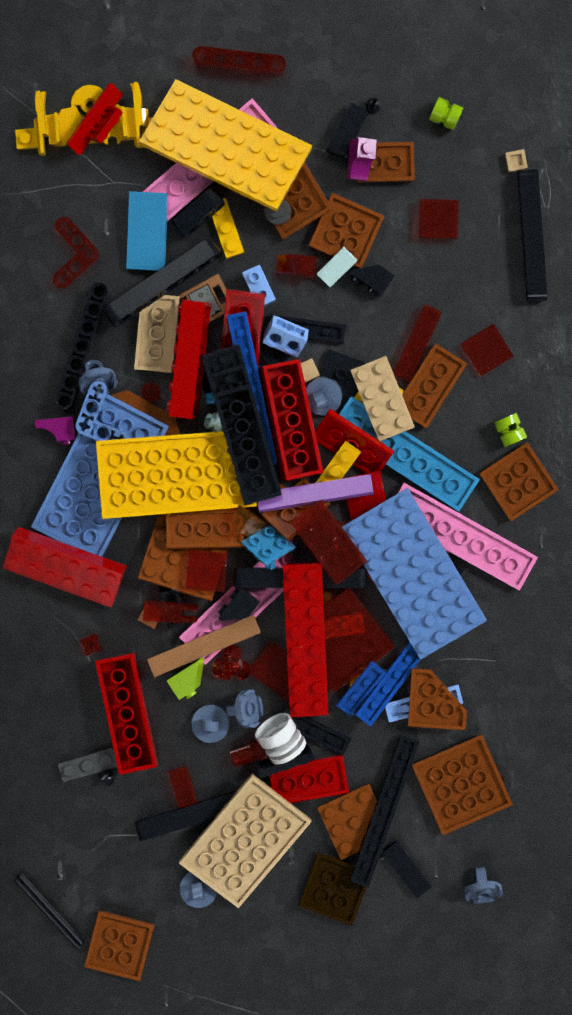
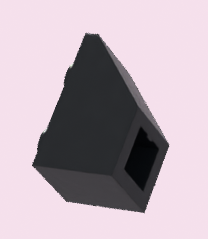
[350,265,395,296]
[218,588,260,621]

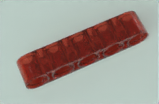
[192,46,286,76]

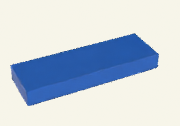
[336,660,387,717]

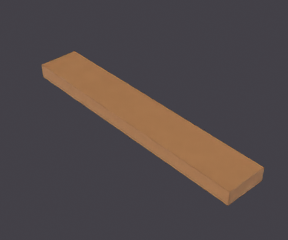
[147,615,261,677]

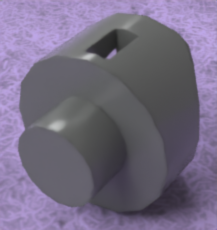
[264,200,292,225]

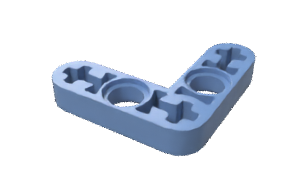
[76,381,130,441]

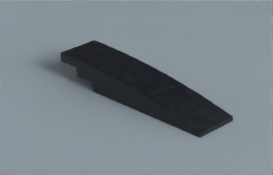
[202,344,282,505]

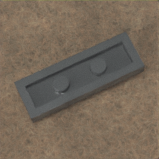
[58,747,117,782]

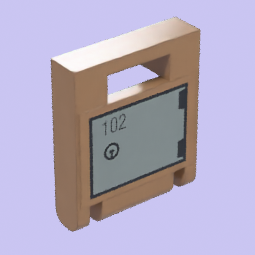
[178,274,227,323]

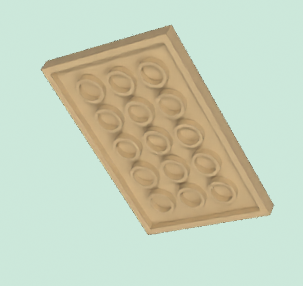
[179,774,312,908]

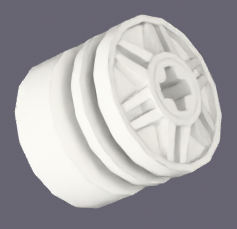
[255,713,306,764]

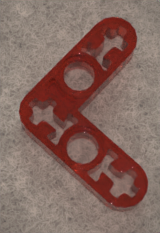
[53,217,99,289]

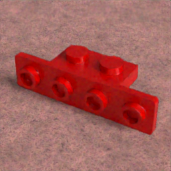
[66,83,123,155]

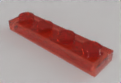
[393,304,442,382]

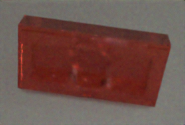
[168,765,198,808]

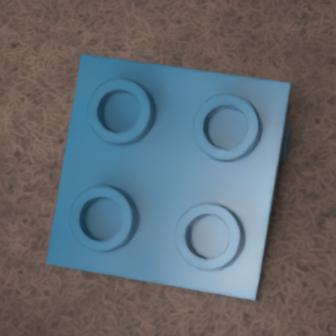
[241,525,296,570]

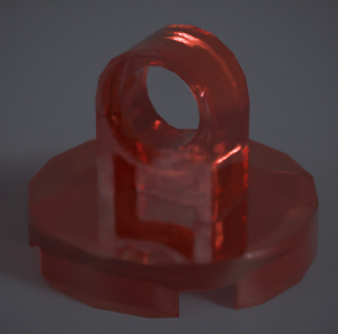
[212,645,250,681]

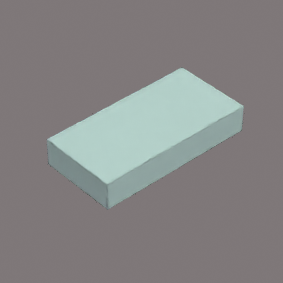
[317,247,357,287]

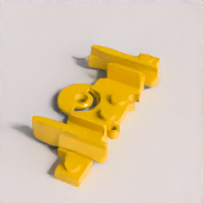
[15,82,153,156]

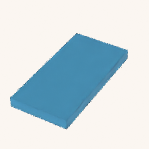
[126,191,168,271]

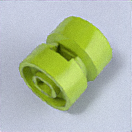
[429,97,464,131]
[494,413,527,447]

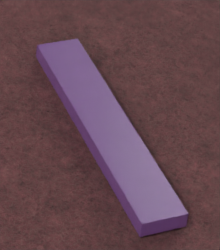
[258,474,374,513]

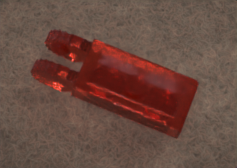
[143,600,198,623]

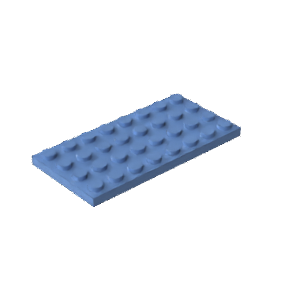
[31,390,169,557]
[341,488,487,660]

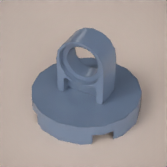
[78,360,118,398]
[306,377,343,416]
[226,690,263,728]
[191,704,230,743]
[464,867,503,904]
[180,871,217,908]

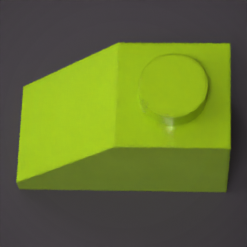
[167,657,204,700]

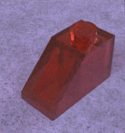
[276,254,317,278]

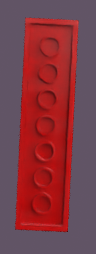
[283,562,328,717]

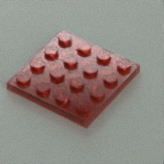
[324,588,395,693]

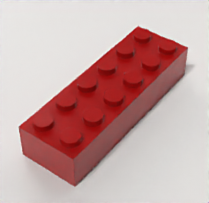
[167,300,212,419]
[258,359,323,481]
[3,527,127,607]
[95,652,158,775]

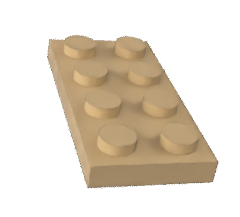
[134,295,180,373]
[350,356,415,441]

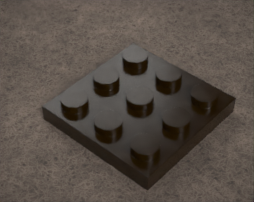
[298,851,367,926]

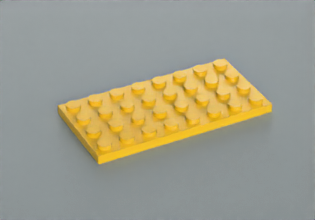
[139,79,312,212]
[96,431,257,519]

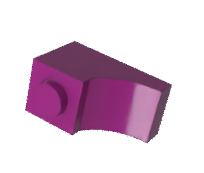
[347,137,377,181]
[35,416,77,445]

